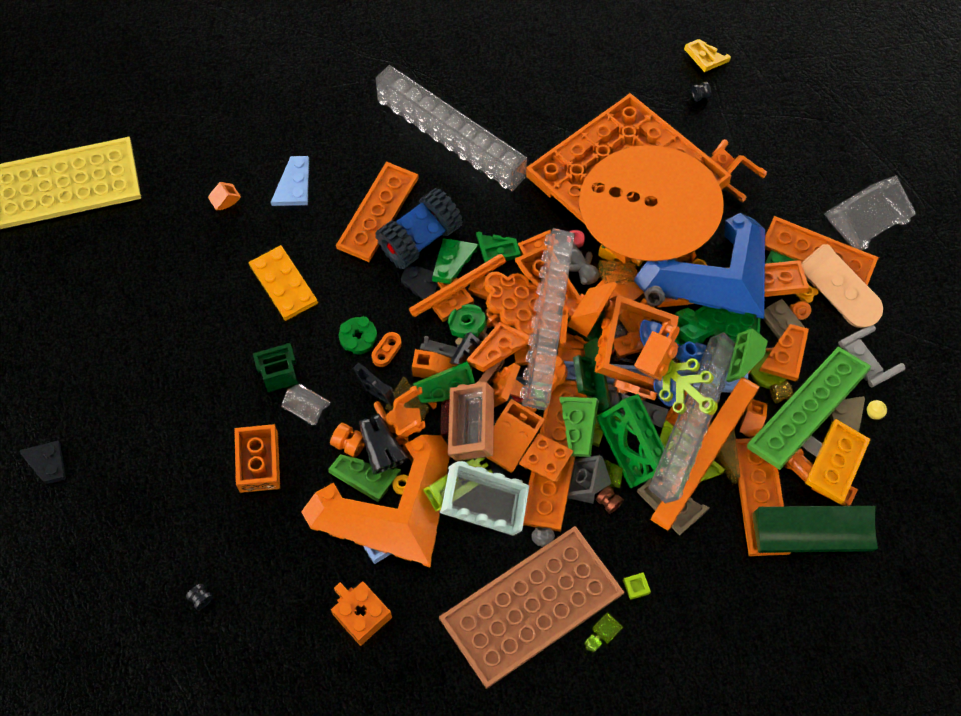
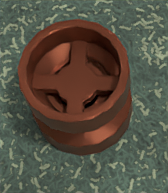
[595,486,623,514]

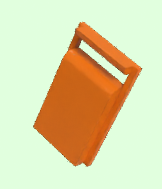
[559,307,569,349]

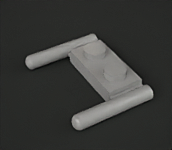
[838,325,905,387]

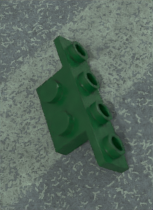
[573,338,611,415]

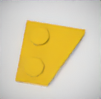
[684,39,731,72]

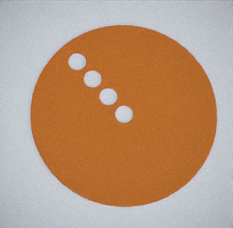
[579,145,724,261]

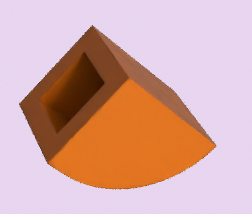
[208,182,241,210]

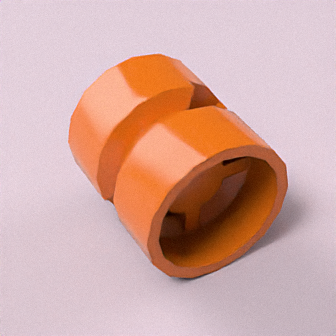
[330,422,365,458]

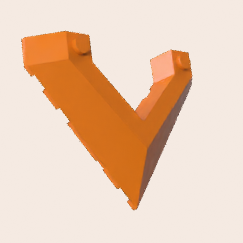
[301,435,450,567]

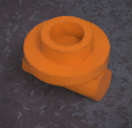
[790,301,811,320]

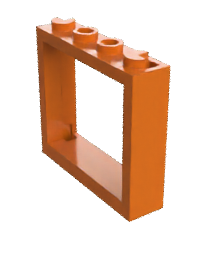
[594,295,679,392]

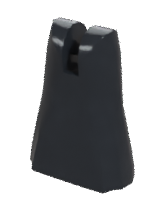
[359,413,409,474]

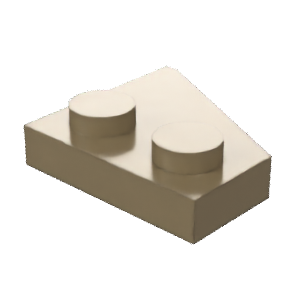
[830,396,865,432]

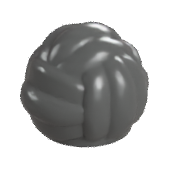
[644,286,665,307]
[532,527,555,548]

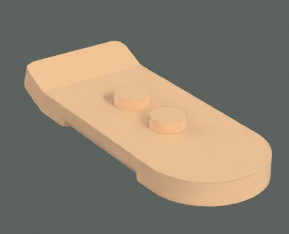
[802,244,883,328]

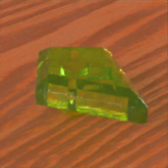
[603,458,623,488]

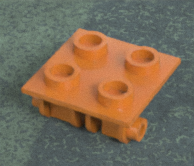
[519,434,574,482]

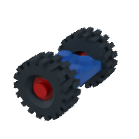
[375,188,463,269]

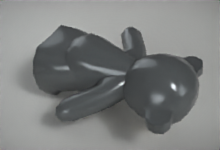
[555,241,604,285]

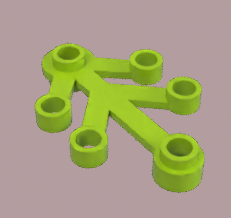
[659,358,717,415]

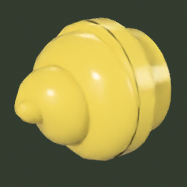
[867,400,887,420]

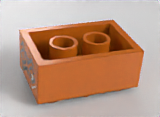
[234,424,280,493]

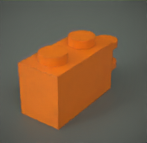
[634,322,680,381]

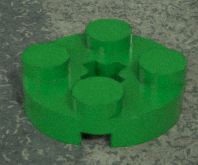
[448,304,486,338]
[339,316,377,354]

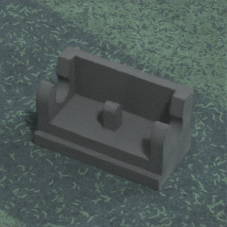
[420,336,459,358]

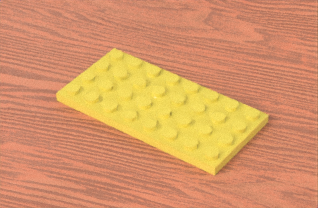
[0,137,141,229]

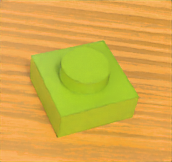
[623,572,651,600]

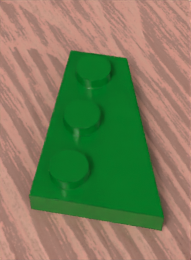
[413,362,475,403]

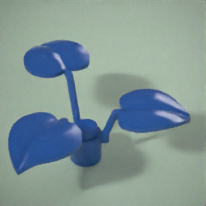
[640,319,717,407]

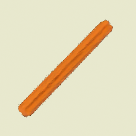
[409,254,506,317]

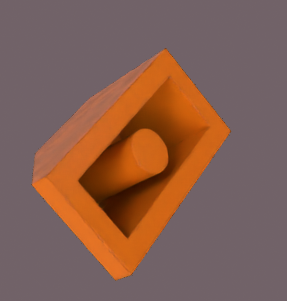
[739,399,767,438]

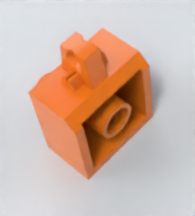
[331,581,392,646]

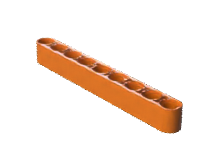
[651,377,760,531]

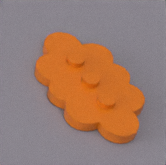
[484,272,560,339]

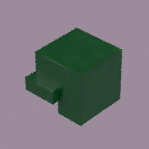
[253,343,298,392]

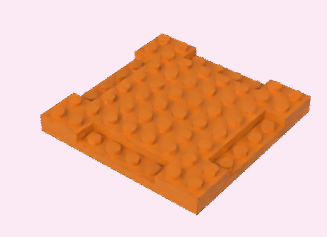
[526,93,731,264]

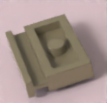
[763,299,805,340]

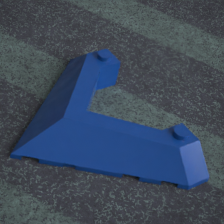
[634,213,765,319]

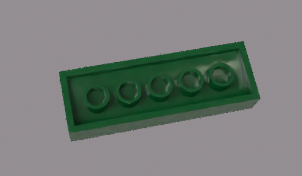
[752,506,878,553]

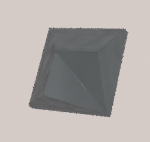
[568,455,612,504]

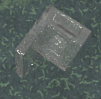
[282,384,330,425]

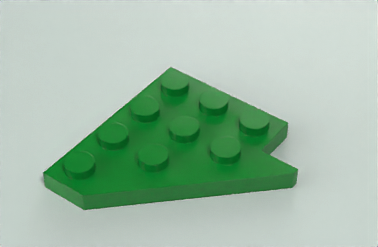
[695,306,760,356]

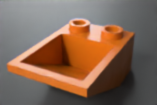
[486,399,545,473]

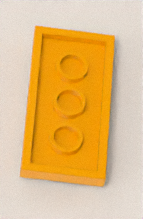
[249,245,318,321]
[805,419,870,504]

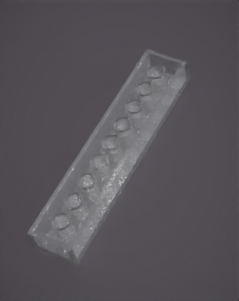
[376,65,527,191]

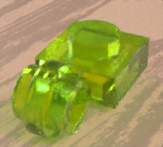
[584,612,623,652]

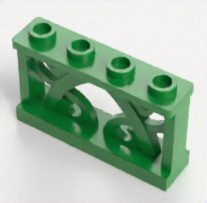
[596,394,674,488]

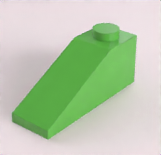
[726,329,768,382]

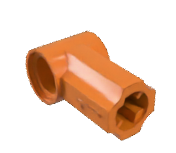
[783,448,813,482]

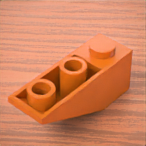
[412,349,472,378]

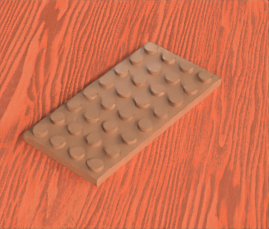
[439,526,624,689]

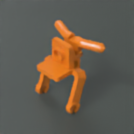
[710,139,767,203]
[374,386,425,437]

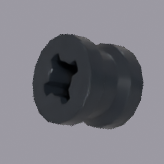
[691,82,711,102]
[186,584,213,610]

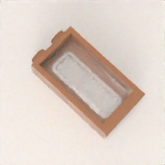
[448,381,494,461]

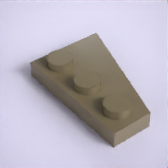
[637,478,709,536]

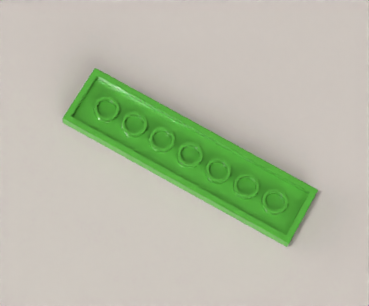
[747,347,871,470]

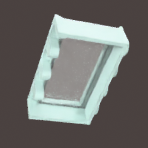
[440,461,529,535]

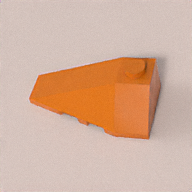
[515,244,580,313]

